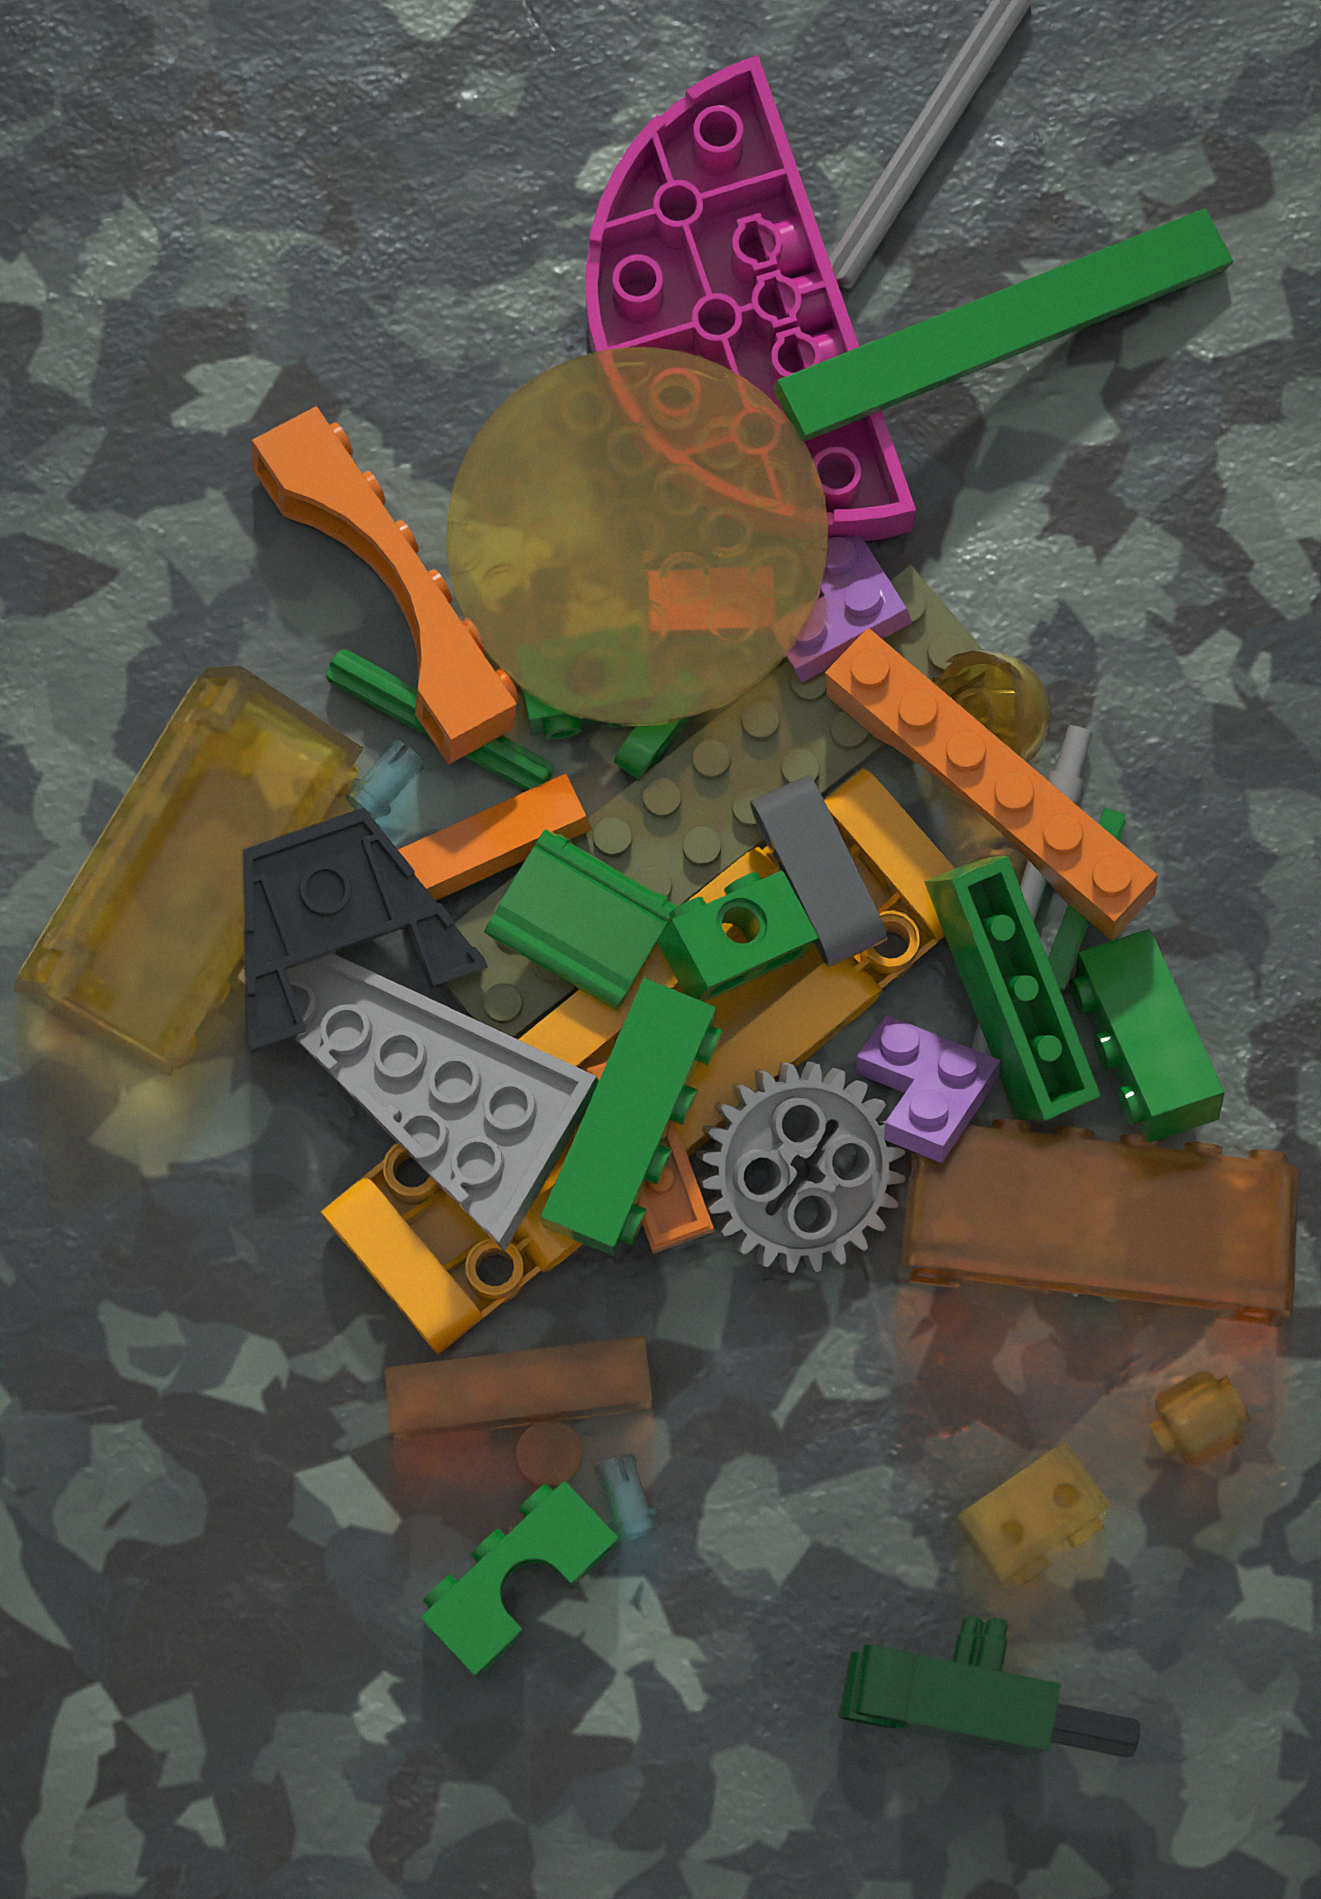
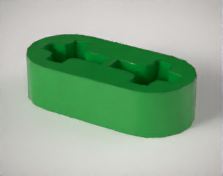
[613,669,711,781]

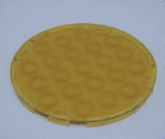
[446,347,828,726]

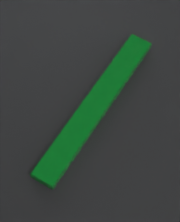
[772,208,1233,443]

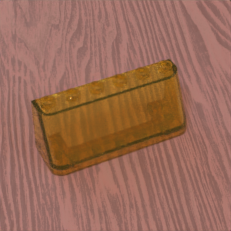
[14,665,364,1076]

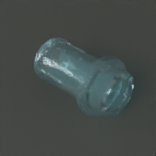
[346,740,425,820]
[594,1454,658,1542]

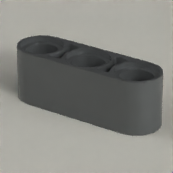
[749,775,888,967]

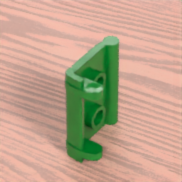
[484,829,678,1011]

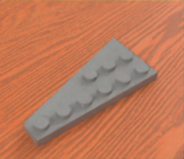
[238,953,599,1251]

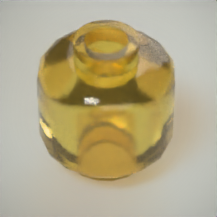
[1148,1370,1251,1467]

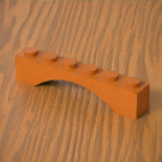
[251,406,519,765]
[825,627,1158,941]

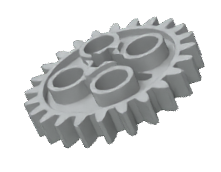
[696,1062,905,1273]

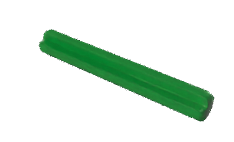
[325,649,555,791]

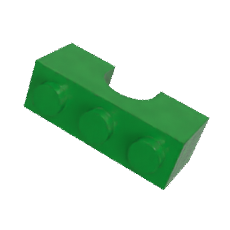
[420,1480,619,1679]

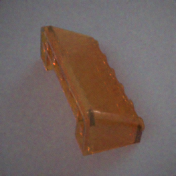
[895,1119,1299,1327]

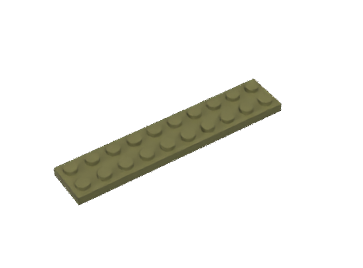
[444,565,991,1039]

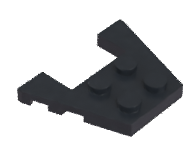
[241,808,488,1054]

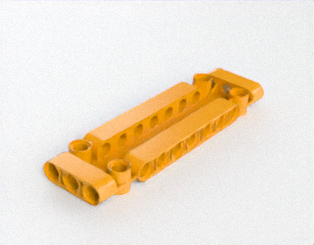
[320,768,955,1355]

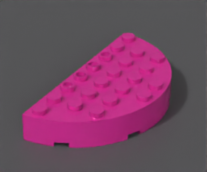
[585,55,916,543]

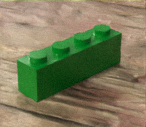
[924,855,1101,1121]
[541,978,723,1257]

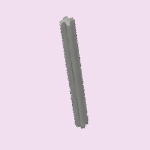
[829,0,1033,289]

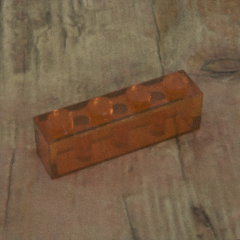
[384,1336,653,1441]

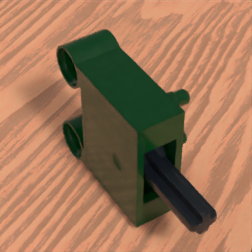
[838,1616,1140,1758]

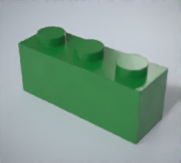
[1069,928,1225,1144]

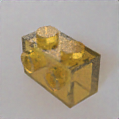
[954,1441,1111,1587]

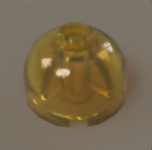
[931,650,1052,763]

